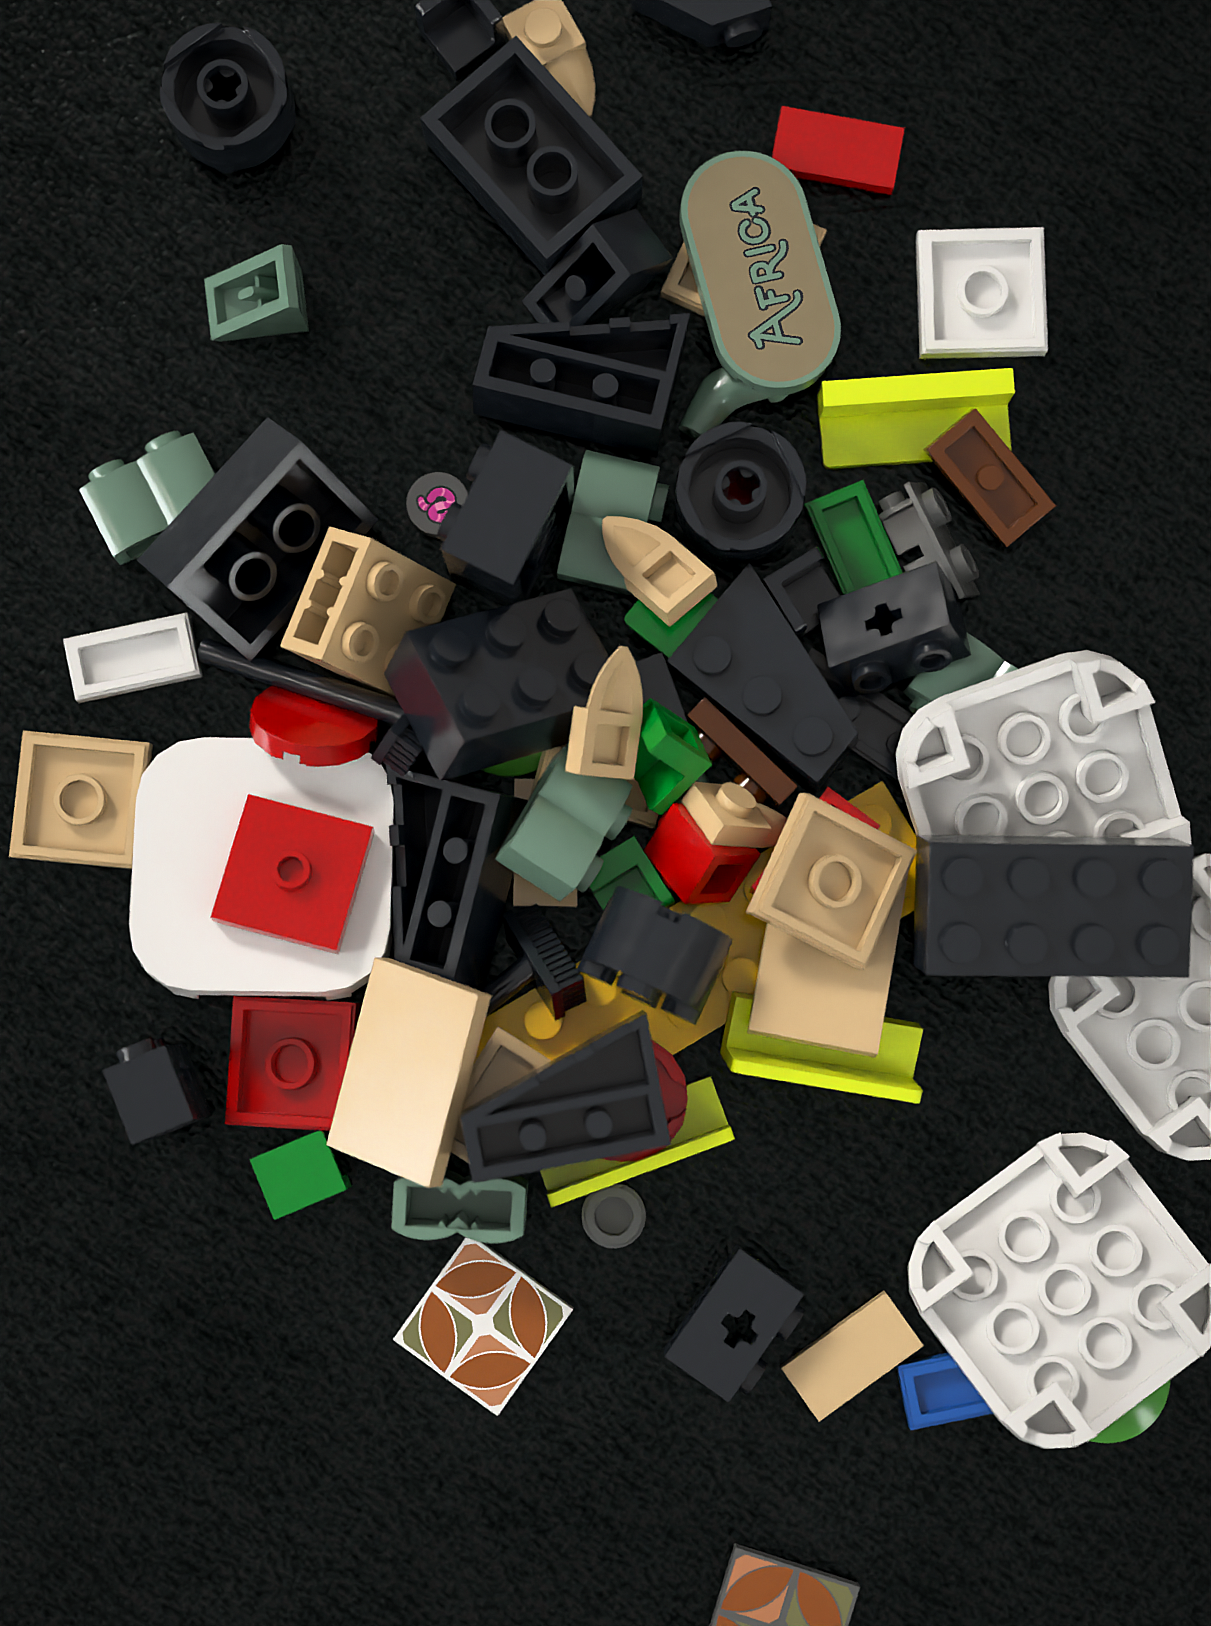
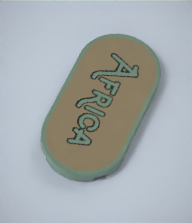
[680,151,841,395]

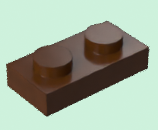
[923,408,1056,547]
[686,697,798,810]

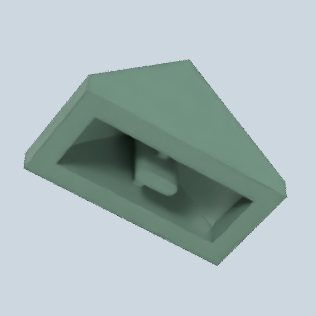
[204,244,309,341]

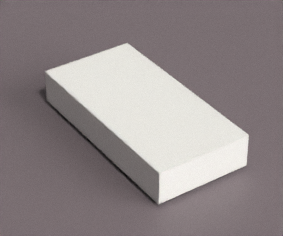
[63,613,203,703]

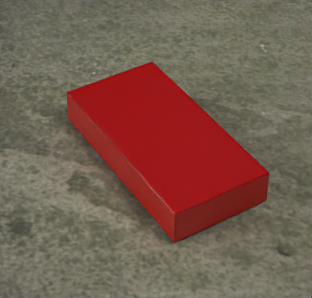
[772,106,905,195]

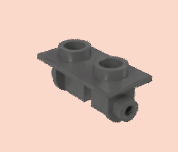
[878,482,980,599]

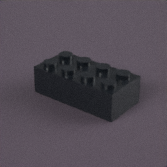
[913,835,1194,978]

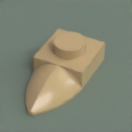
[502,0,595,117]
[602,516,717,627]
[565,646,643,780]
[681,782,788,848]

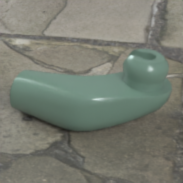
[679,367,788,440]

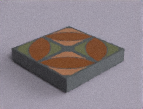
[710,1543,860,1626]

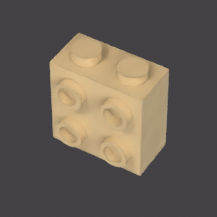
[280,527,456,698]

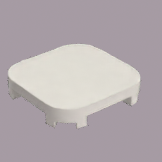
[895,650,1191,844]
[129,737,394,1001]
[1048,853,1211,1161]
[908,1132,1211,1449]

